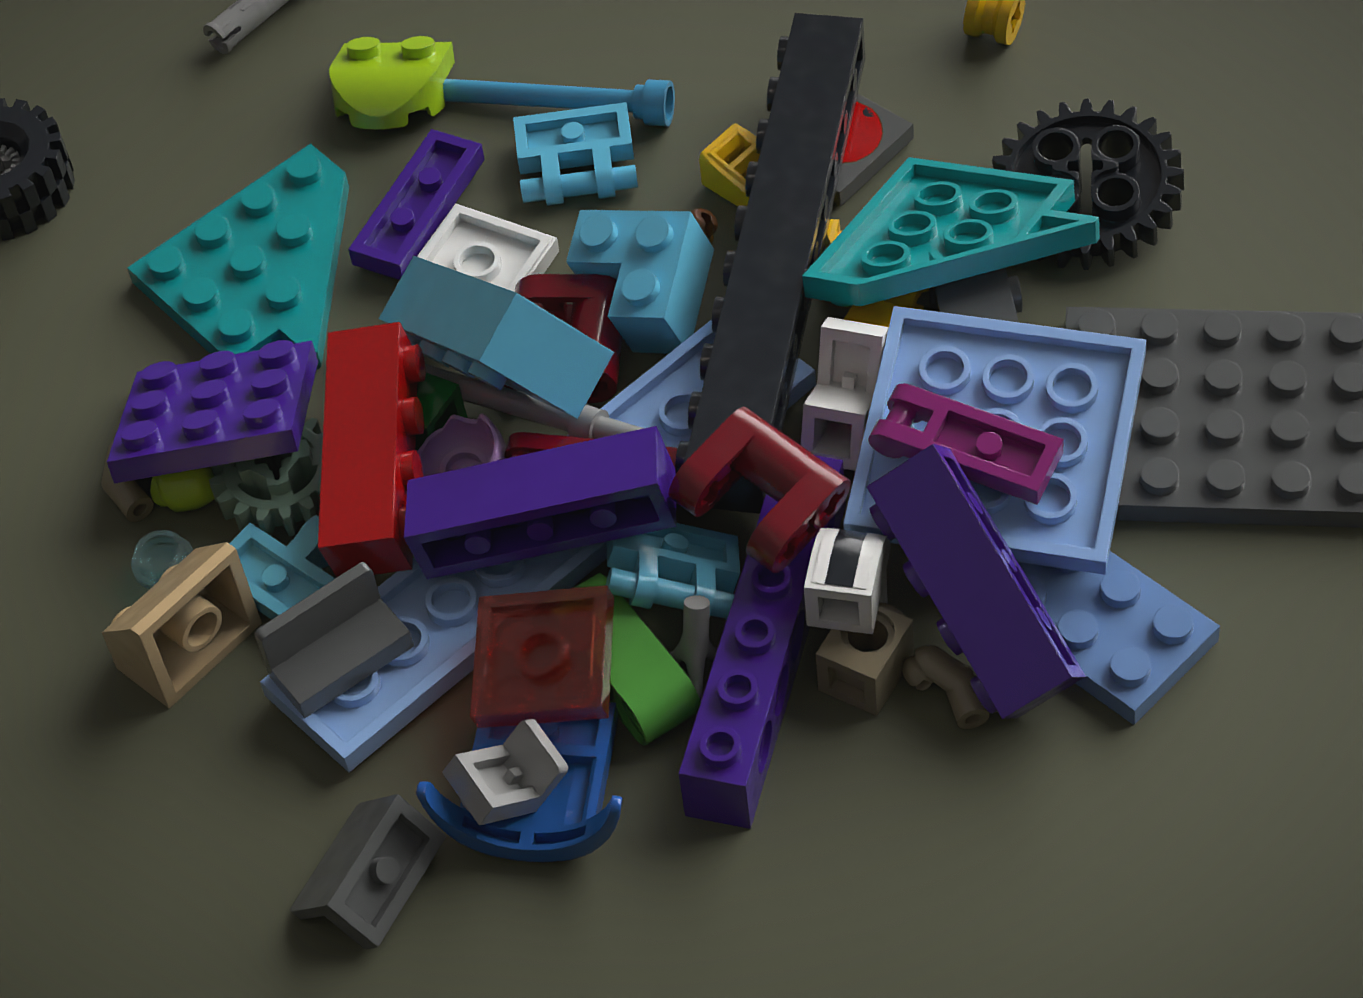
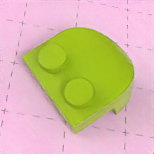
[329,36,455,129]

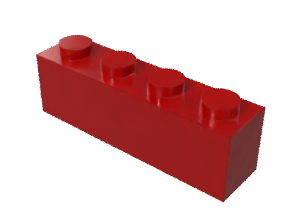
[318,322,426,577]

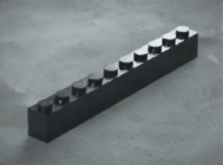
[675,13,865,514]

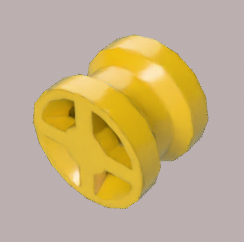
[963,0,1025,45]

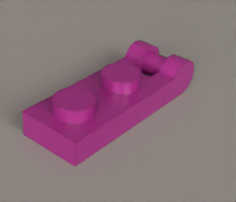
[868,383,1064,505]

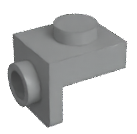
[442,719,568,825]

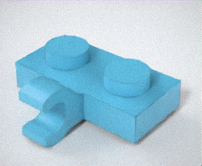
[229,515,335,620]

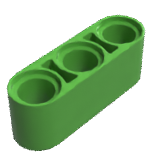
[542,573,701,746]

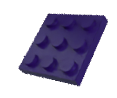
[107,340,318,483]

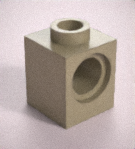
[816,602,914,716]

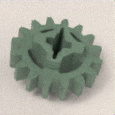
[209,417,323,536]

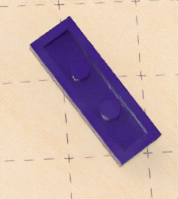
[348,129,485,280]

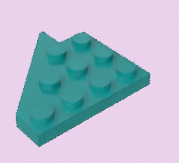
[127,143,349,369]
[802,157,1100,306]

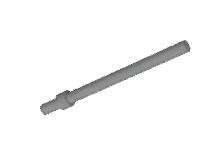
[425,364,643,439]

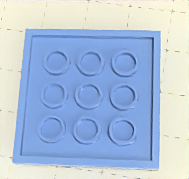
[843,306,1146,575]

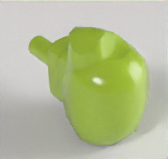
[150,467,215,512]

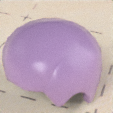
[417,413,507,477]

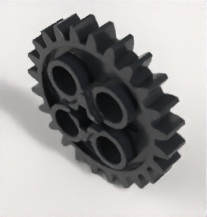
[992,98,1184,270]

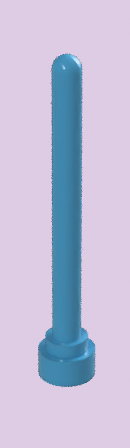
[443,79,675,126]

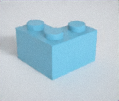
[566,210,714,354]

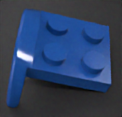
[416,694,623,862]

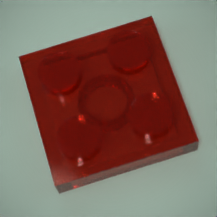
[470,585,614,728]

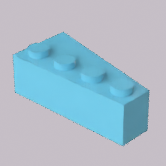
[379,256,614,419]

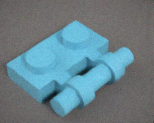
[513,102,638,206]
[605,523,740,619]

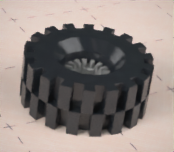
[0,98,75,241]

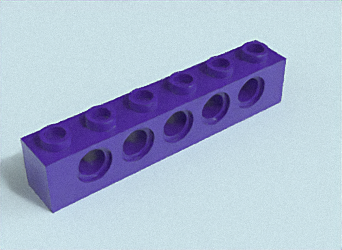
[679,455,846,829]

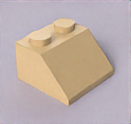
[102,542,262,709]

